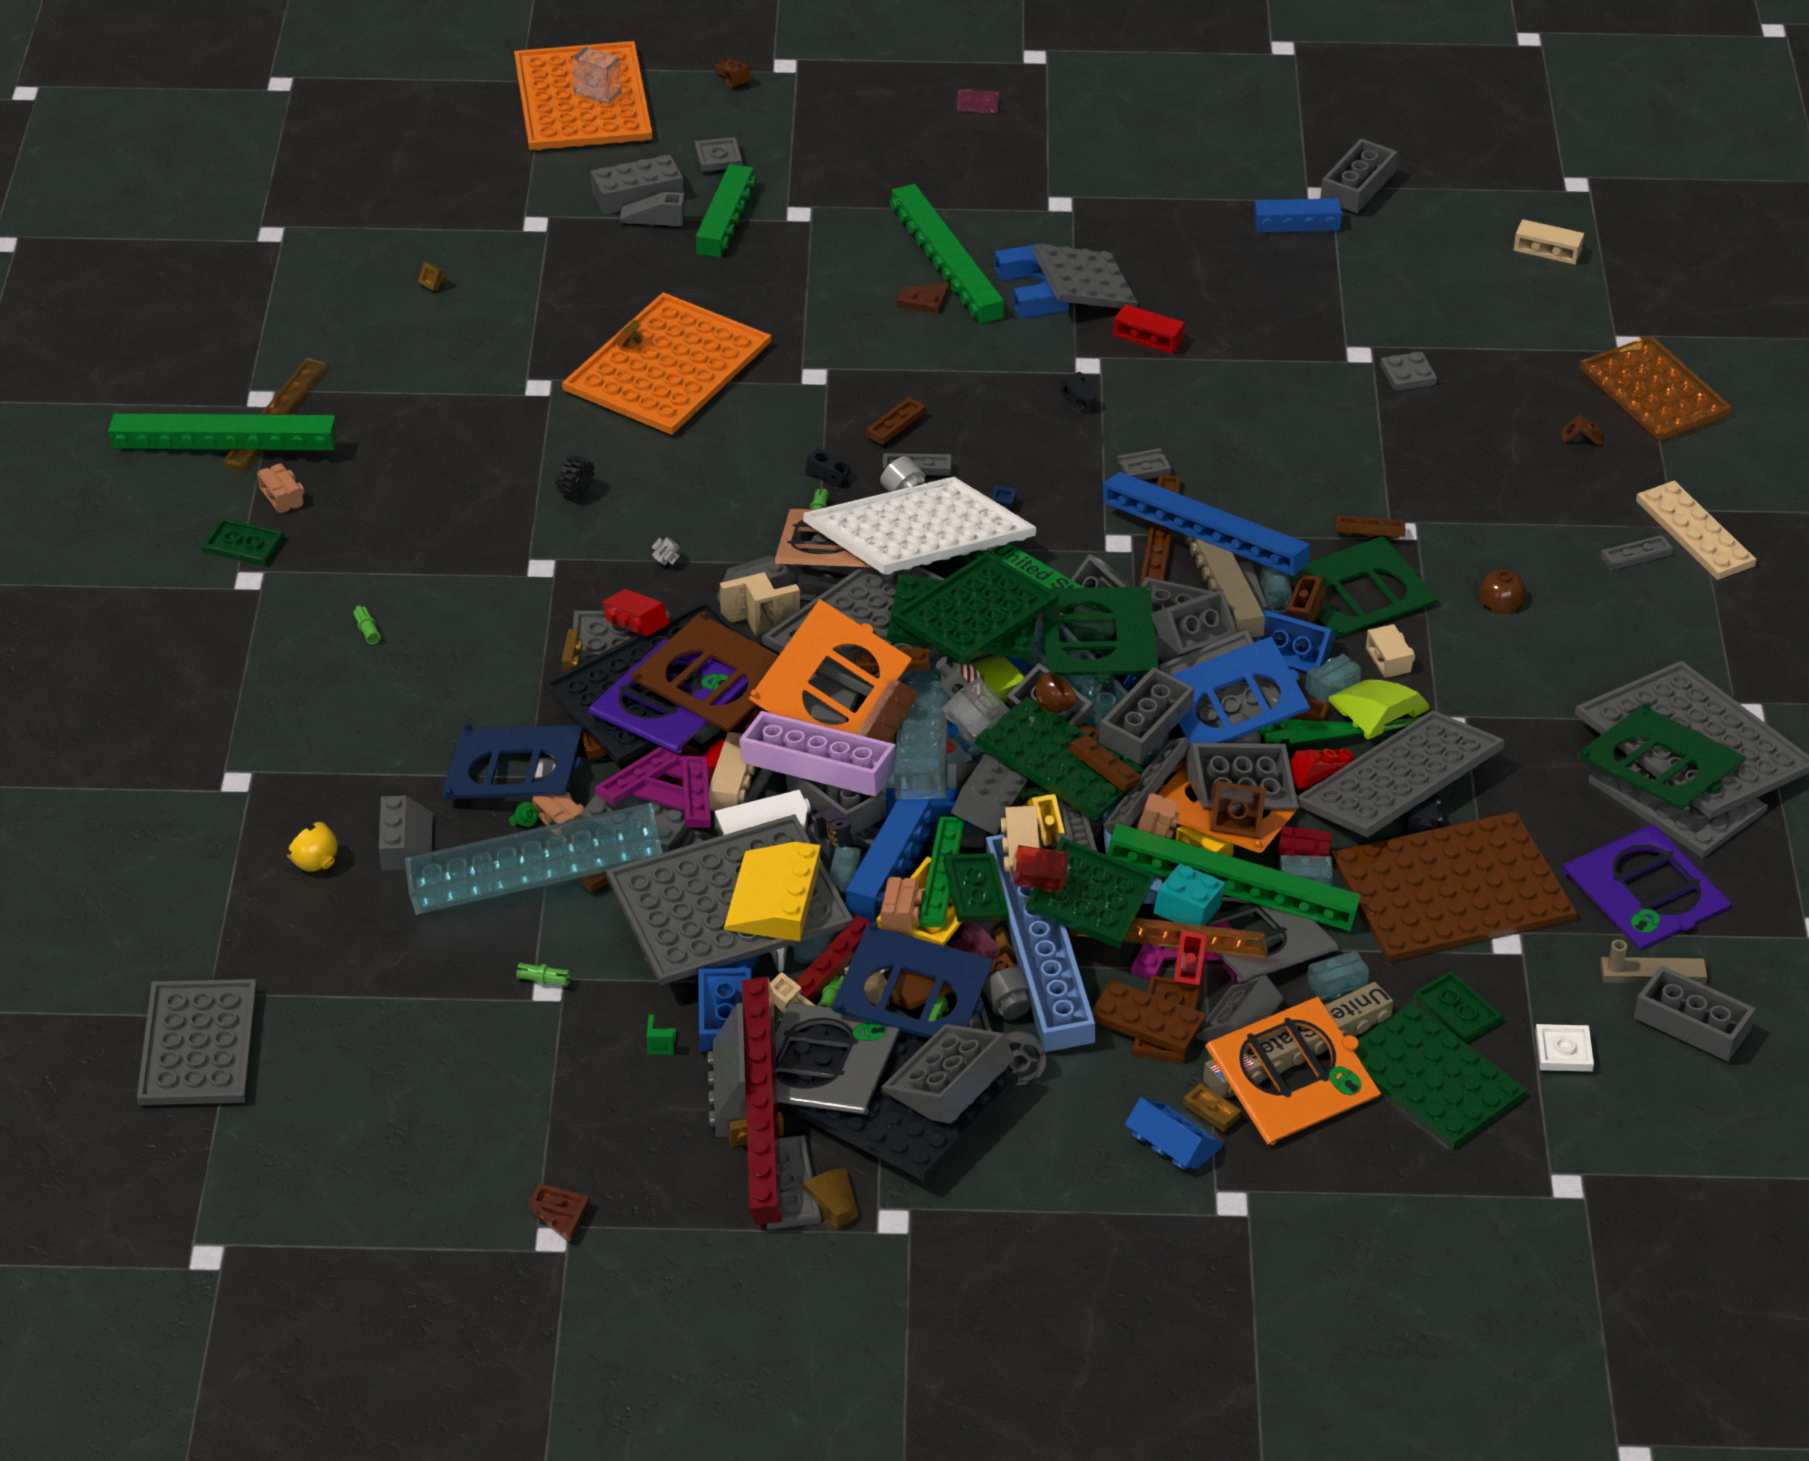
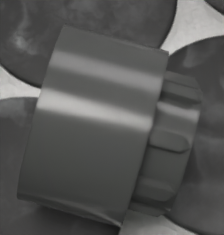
[982,968,1031,1020]

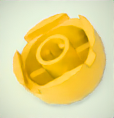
[287,822,338,872]

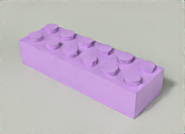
[739,711,897,797]

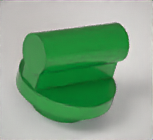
[509,802,538,827]

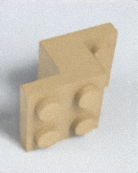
[720,572,800,636]

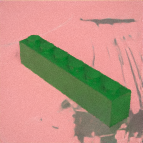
[696,164,757,257]

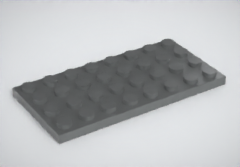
[1296,710,1505,837]

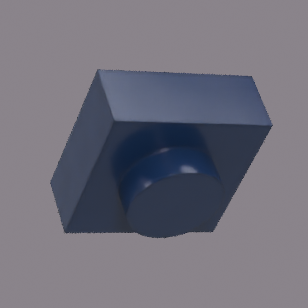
[990,486,1017,511]

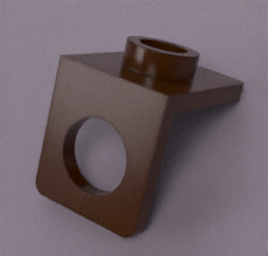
[1562,414,1602,446]

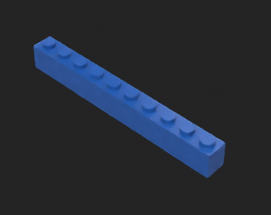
[1103,472,1310,576]

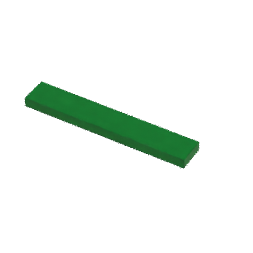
[919,817,965,928]

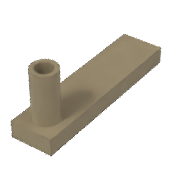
[1600,940,1707,984]

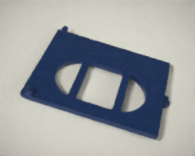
[442,723,583,799]
[832,922,994,1039]

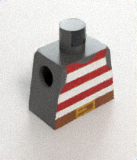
[936,657,986,715]

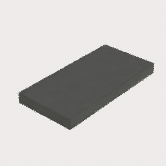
[766,1135,821,1230]

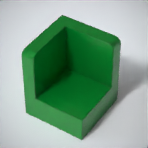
[646,1014,676,1055]

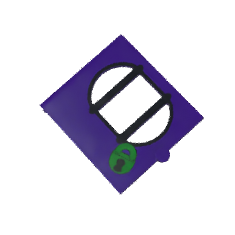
[588,639,748,754]
[1560,824,1732,950]

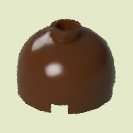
[1478,569,1525,615]

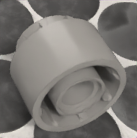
[880,456,925,492]

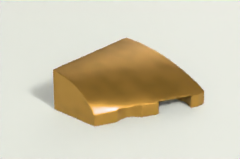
[803,1168,858,1230]

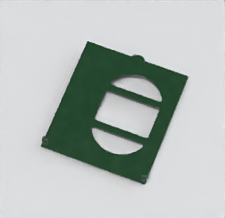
[1281,536,1438,639]
[1043,586,1159,683]
[1577,702,1746,810]

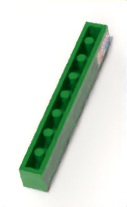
[960,543,1115,637]

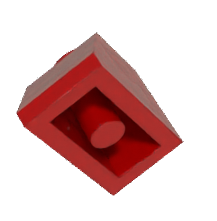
[1174,930,1207,985]

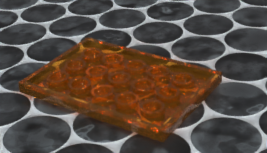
[1579,335,1732,441]

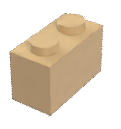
[1366,624,1415,678]

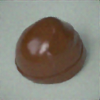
[1036,672,1077,713]

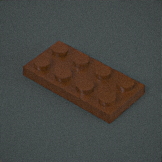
[1091,980,1206,1055]

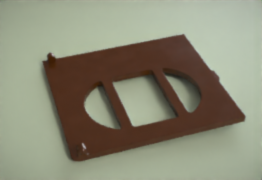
[630,611,779,732]

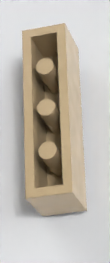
[709,732,755,811]

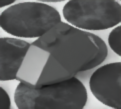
[717,555,804,605]

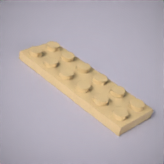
[1636,480,1756,580]

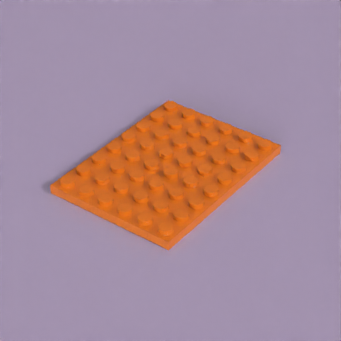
[514,41,652,150]
[562,292,771,435]

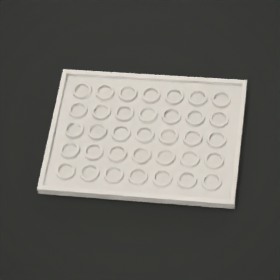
[803,477,1036,574]

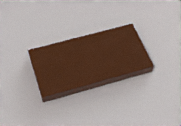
[1132,975,1202,1065]

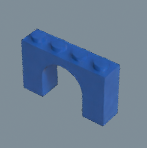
[994,243,1069,319]

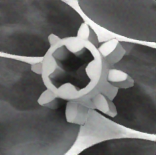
[652,537,680,566]

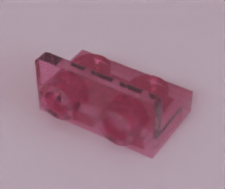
[957,89,1000,113]
[951,922,1000,959]

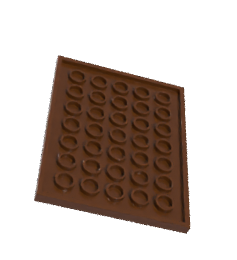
[1331,811,1577,963]

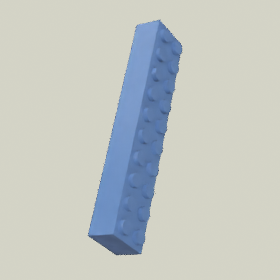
[986,834,1095,1052]

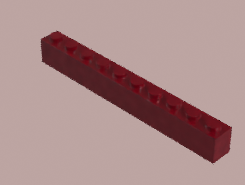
[742,977,782,1225]

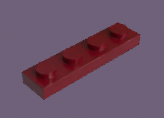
[795,915,872,1002]

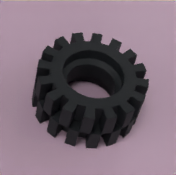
[556,454,595,499]

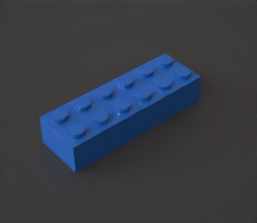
[846,791,933,923]

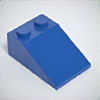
[698,968,751,1052]

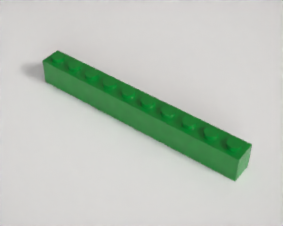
[890,184,1004,324]
[108,414,338,450]
[1107,823,1361,931]

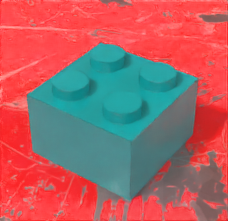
[1154,864,1226,932]

